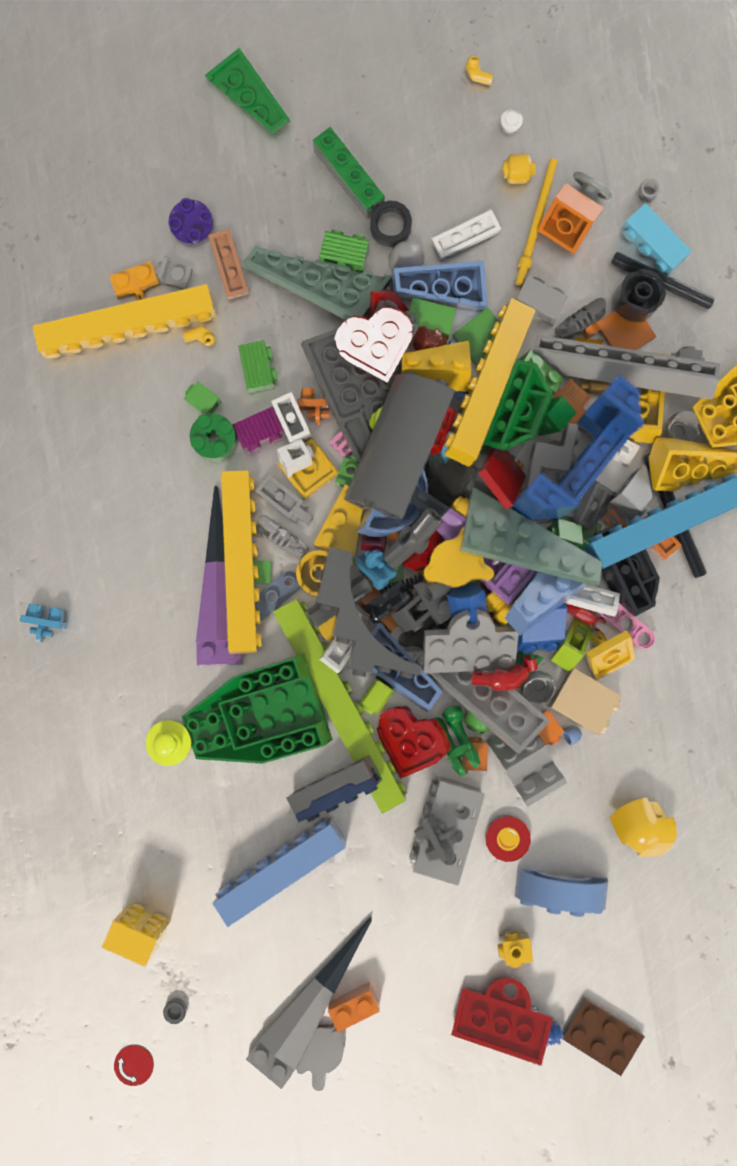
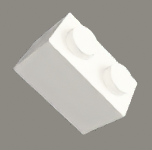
[271,392,312,443]

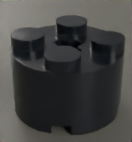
[614,269,666,323]

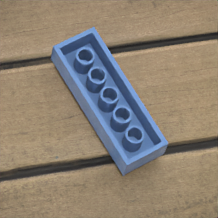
[212,817,347,927]

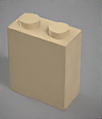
[548,668,622,735]

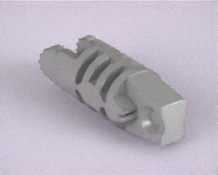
[256,515,309,561]

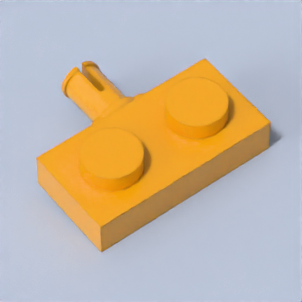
[109,261,159,301]

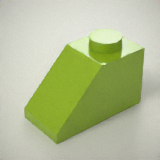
[551,617,594,672]

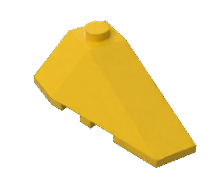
[629,352,668,444]

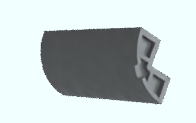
[344,371,455,519]

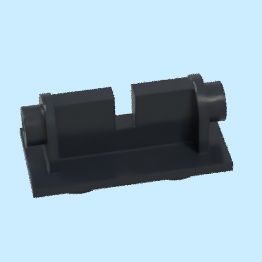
[364,581,414,624]

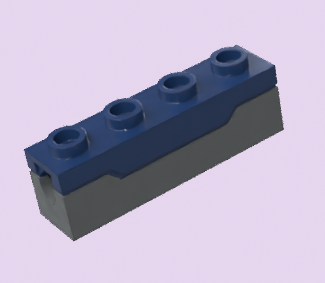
[286,755,383,822]

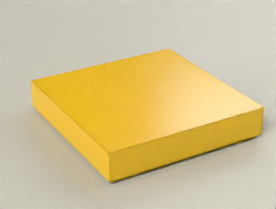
[277,437,339,500]

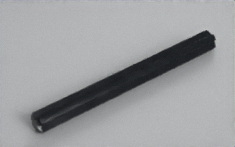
[644,453,707,578]

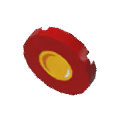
[485,815,531,862]

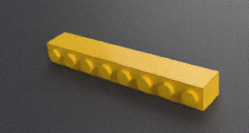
[32,284,216,358]
[444,298,535,467]
[221,470,261,654]

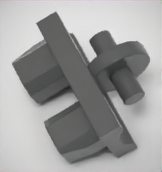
[414,814,457,862]

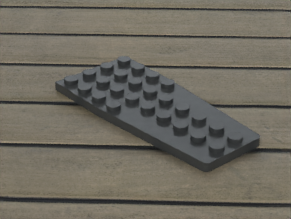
[301,316,452,514]

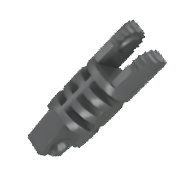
[555,297,606,339]

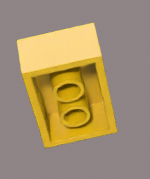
[101,904,170,967]

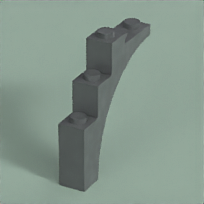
[315,547,422,679]

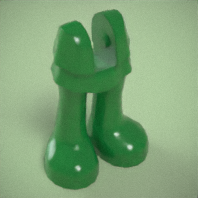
[434,705,481,777]

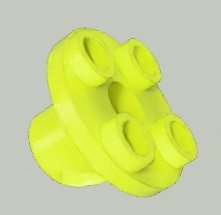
[146,720,192,766]

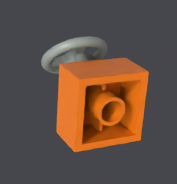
[537,172,612,254]

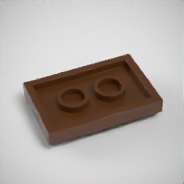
[562,997,645,1076]

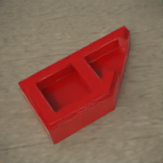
[369,290,409,315]

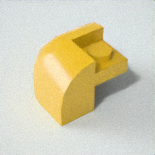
[609,798,677,857]

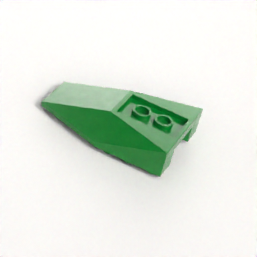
[182,653,333,764]

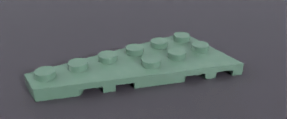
[243,246,392,320]
[460,487,602,586]

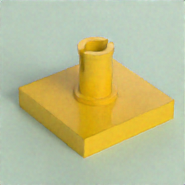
[586,630,635,681]

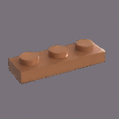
[208,229,249,300]

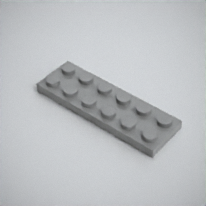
[415,653,550,755]

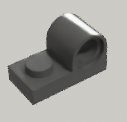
[414,578,451,625]

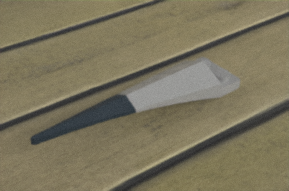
[245,918,372,1090]

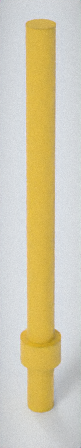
[515,158,558,286]

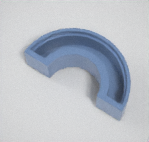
[357,469,428,537]
[515,868,608,917]

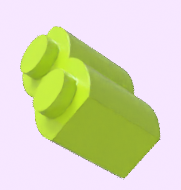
[360,677,394,715]

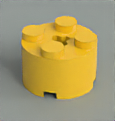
[296,550,327,597]

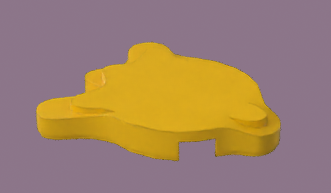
[424,527,494,587]

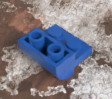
[447,582,489,624]

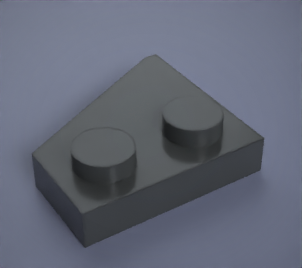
[572,481,616,530]

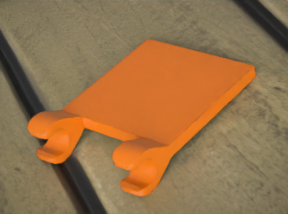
[582,311,657,350]

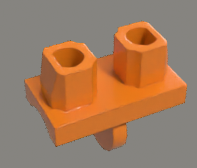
[297,388,330,425]

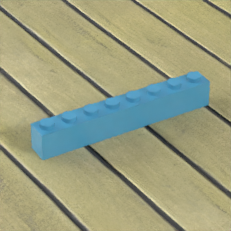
[583,474,737,569]

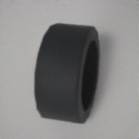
[370,200,412,247]

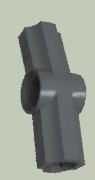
[383,508,444,569]
[305,574,373,628]

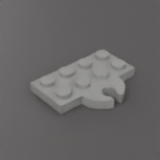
[423,609,519,674]

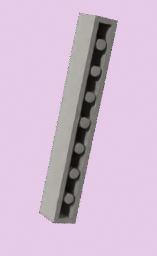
[533,335,721,400]

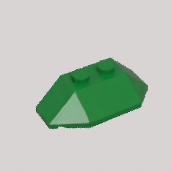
[483,359,553,450]

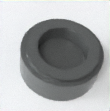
[163,998,187,1024]

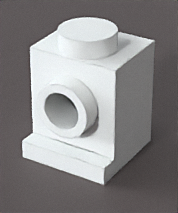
[277,439,314,478]

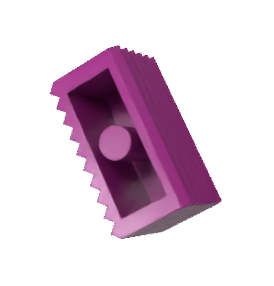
[232,406,285,453]

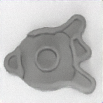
[296,1025,346,1091]

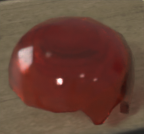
[412,326,447,351]

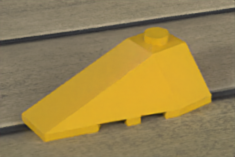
[649,437,737,491]

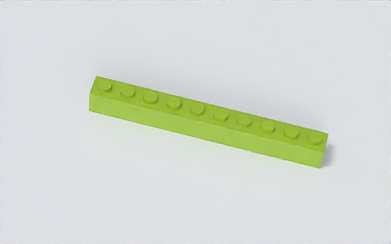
[273,599,407,814]

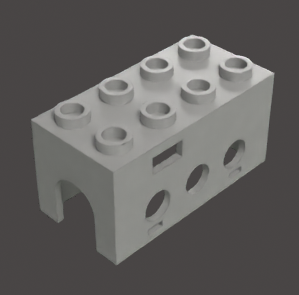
[409,775,485,886]

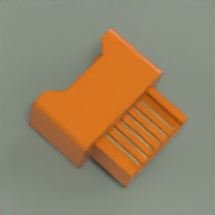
[552,379,592,424]

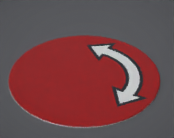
[114,1045,154,1086]

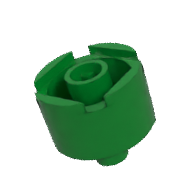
[190,413,238,463]

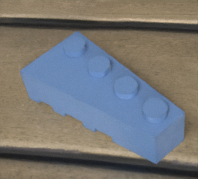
[391,261,488,311]
[505,572,587,636]
[371,623,442,712]

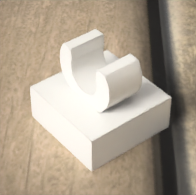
[613,439,640,467]

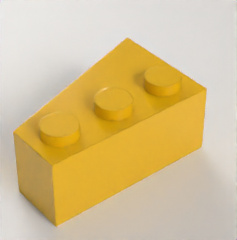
[401,341,472,391]
[313,484,363,567]

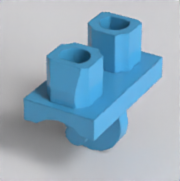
[353,550,396,590]
[20,603,67,642]

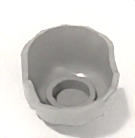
[388,240,424,271]
[665,410,700,442]
[521,671,556,704]

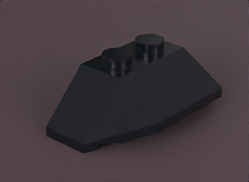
[594,524,660,616]

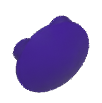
[168,198,213,244]

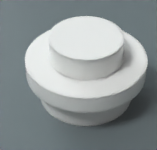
[501,109,523,133]

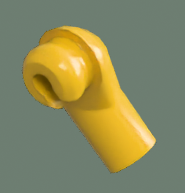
[466,56,493,85]
[182,326,215,346]

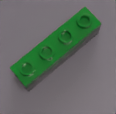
[313,127,385,219]

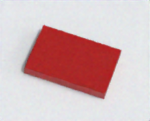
[479,448,526,509]

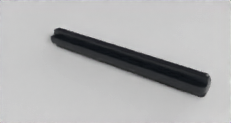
[611,252,715,309]

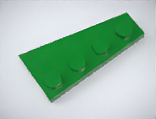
[204,48,291,135]

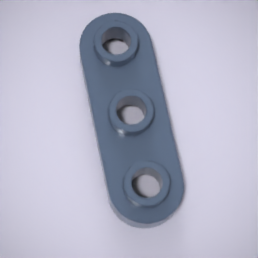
[255,571,301,622]

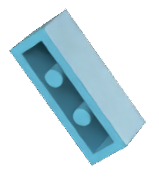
[621,203,692,275]

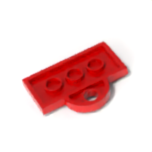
[451,978,554,1066]

